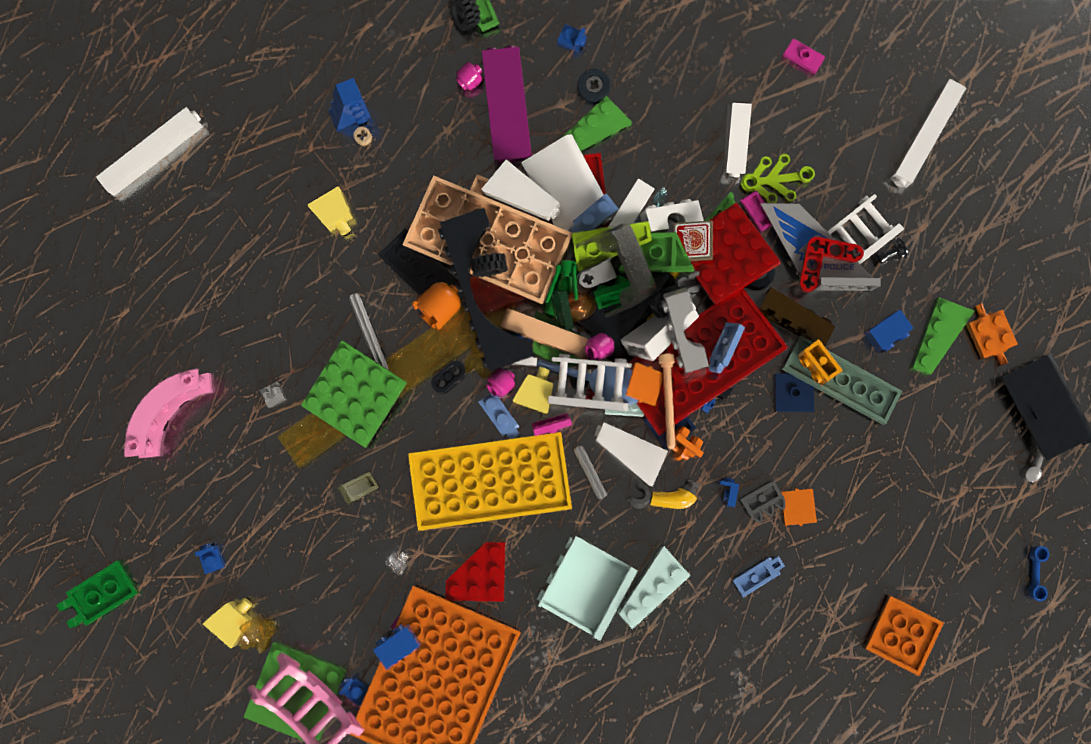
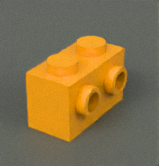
[798,339,843,386]

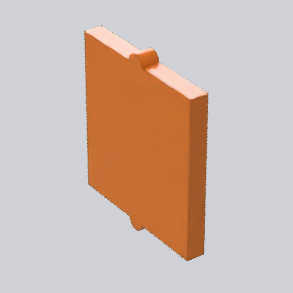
[625,363,663,406]
[781,488,817,526]

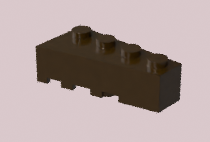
[757,287,836,346]

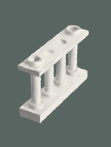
[828,194,904,264]
[548,354,632,411]

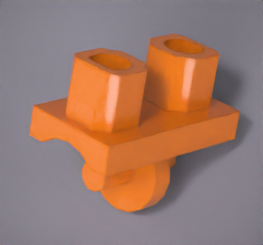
[666,426,703,461]

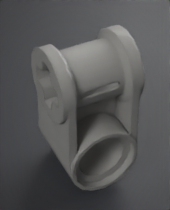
[578,259,617,288]

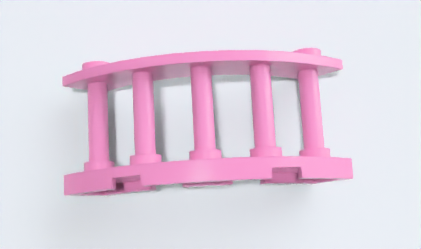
[124,369,213,458]
[248,652,364,744]

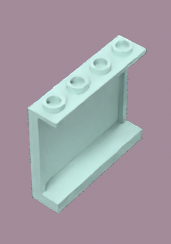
[536,536,638,641]

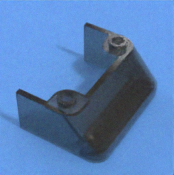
[575,223,656,318]

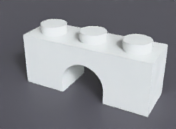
[640,199,704,233]

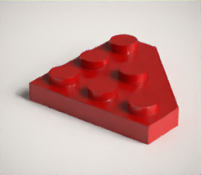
[445,542,505,602]

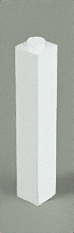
[890,79,966,188]
[96,107,203,196]
[577,179,654,287]

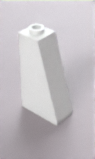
[724,103,752,177]
[482,160,561,221]
[621,303,699,361]
[594,423,668,487]

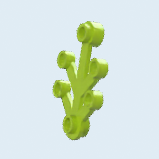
[741,154,815,203]

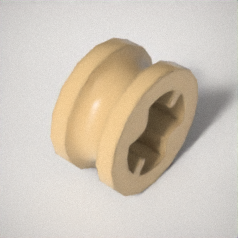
[354,127,372,146]

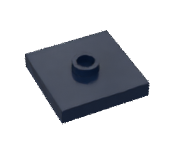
[774,373,814,412]

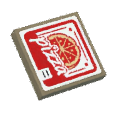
[674,220,713,261]

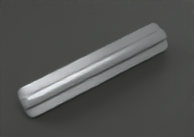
[574,445,607,499]

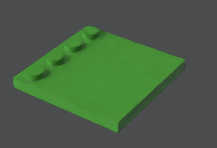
[243,642,347,741]

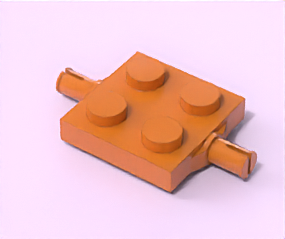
[966,303,1018,366]

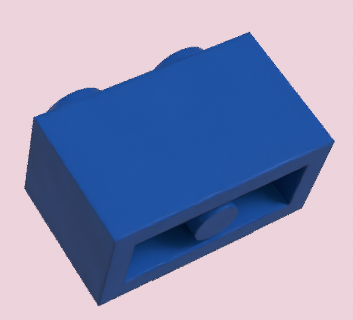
[864,310,914,352]
[373,624,421,670]

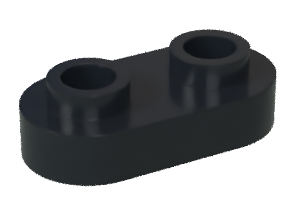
[431,361,466,393]

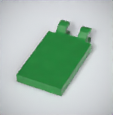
[56,560,139,629]

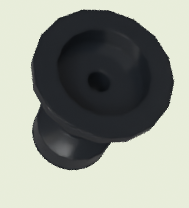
[875,237,909,265]

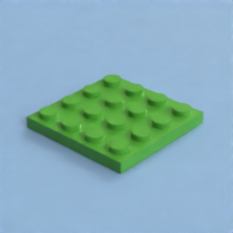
[301,340,408,448]

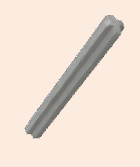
[349,293,389,370]

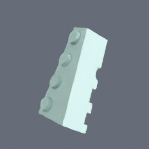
[618,545,690,629]

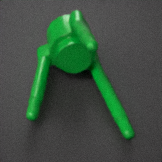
[545,260,578,303]

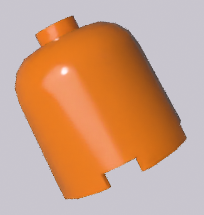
[412,282,461,331]

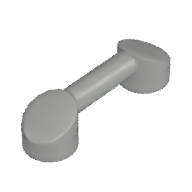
[1022,448,1044,482]

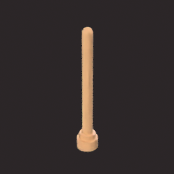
[658,354,675,449]

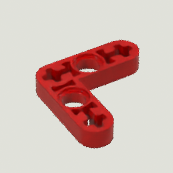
[799,237,864,293]

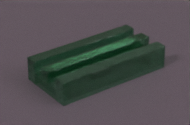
[551,290,574,330]

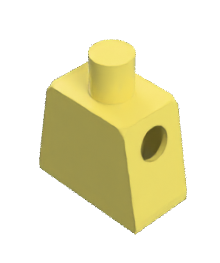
[308,186,353,236]
[513,367,553,415]
[203,598,252,648]

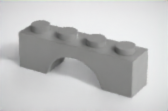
[661,288,709,373]

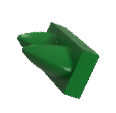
[594,275,636,309]

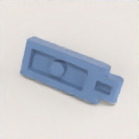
[569,194,619,233]
[709,322,745,373]
[478,393,520,439]
[732,556,785,597]

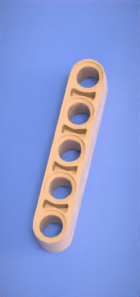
[500,309,589,360]

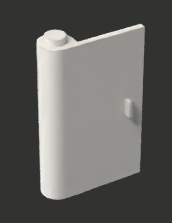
[521,134,614,232]

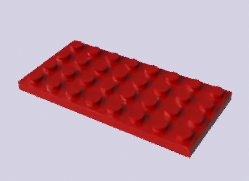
[627,288,788,436]

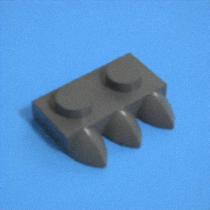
[740,480,785,523]

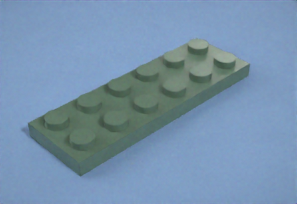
[782,335,902,425]

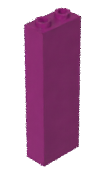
[482,45,532,165]

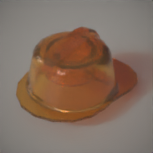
[558,291,597,325]

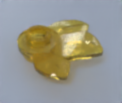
[465,343,491,379]
[240,619,275,654]

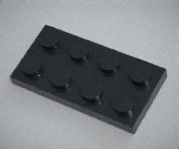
[378,228,459,296]

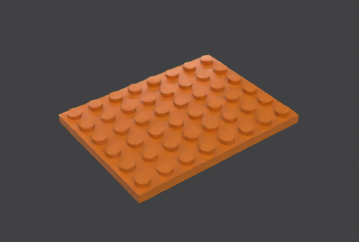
[349,585,521,744]

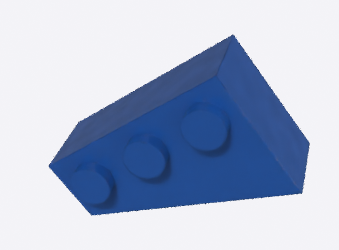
[329,78,371,131]

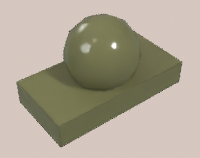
[338,471,379,504]

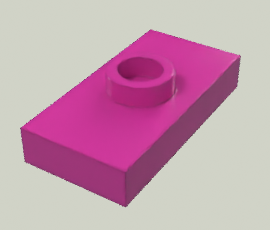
[783,38,825,75]
[740,190,772,233]
[532,413,572,436]

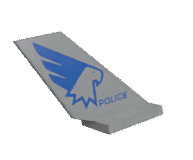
[760,203,881,291]

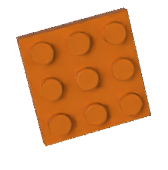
[864,595,944,676]

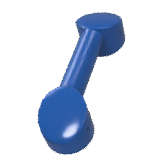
[1028,546,1049,601]

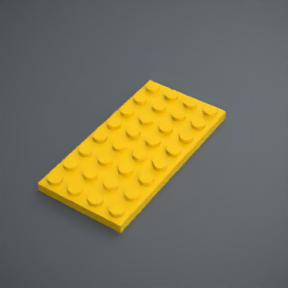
[408,432,572,531]

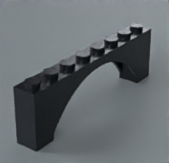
[438,208,534,371]

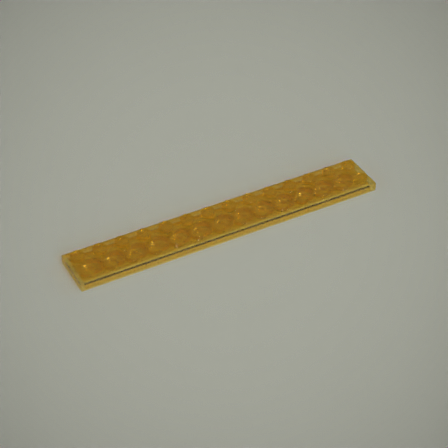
[278,284,519,468]

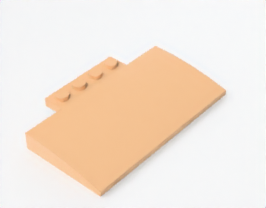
[403,175,573,304]

